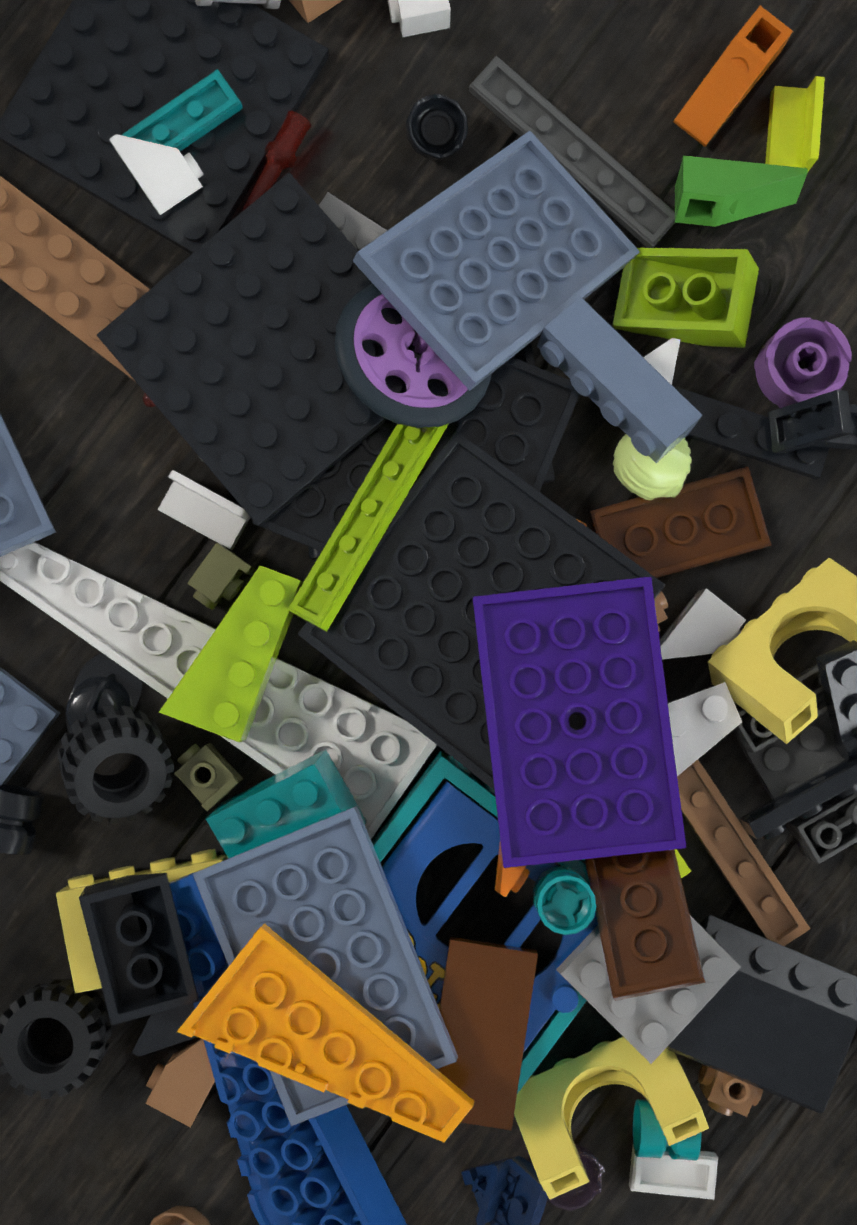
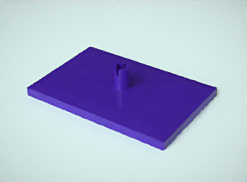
[473,577,686,868]

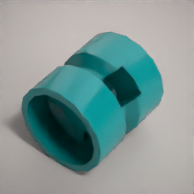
[532,866,596,935]
[633,1099,701,1161]

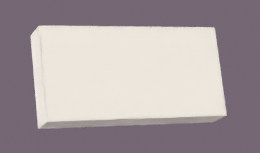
[629,1147,718,1200]

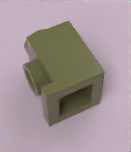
[187,542,256,610]
[174,743,243,811]

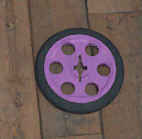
[335,284,491,428]

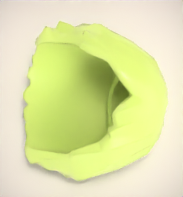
[613,434,692,500]

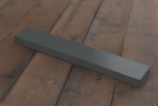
[469,56,676,248]

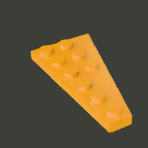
[177,923,474,1142]

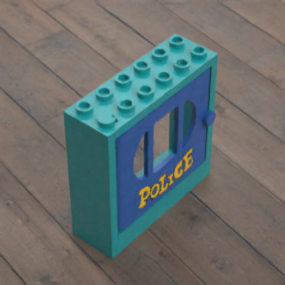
[372,750,598,1094]

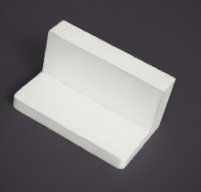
[158,470,250,550]

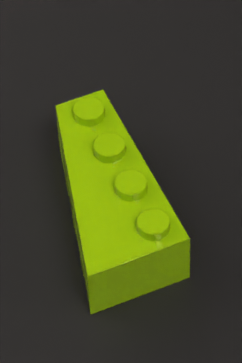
[159,566,303,743]

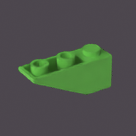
[675,156,808,227]

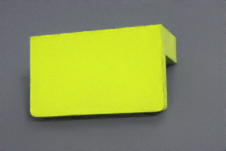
[765,76,825,171]

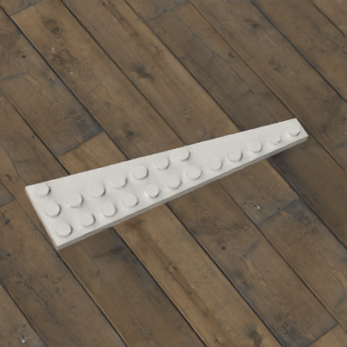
[0,542,436,839]

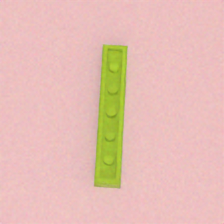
[287,424,448,632]

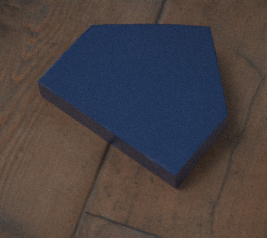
[461,1156,548,1225]

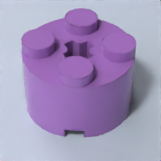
[754,318,852,408]

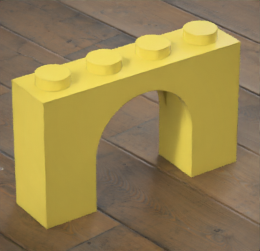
[708,558,857,744]
[56,849,228,994]
[514,1037,709,1199]

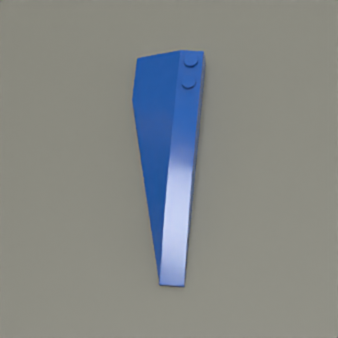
[169,872,407,1225]

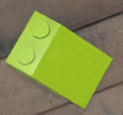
[613,248,759,348]

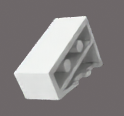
[668,682,742,776]

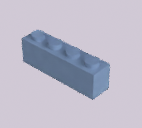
[537,297,702,463]

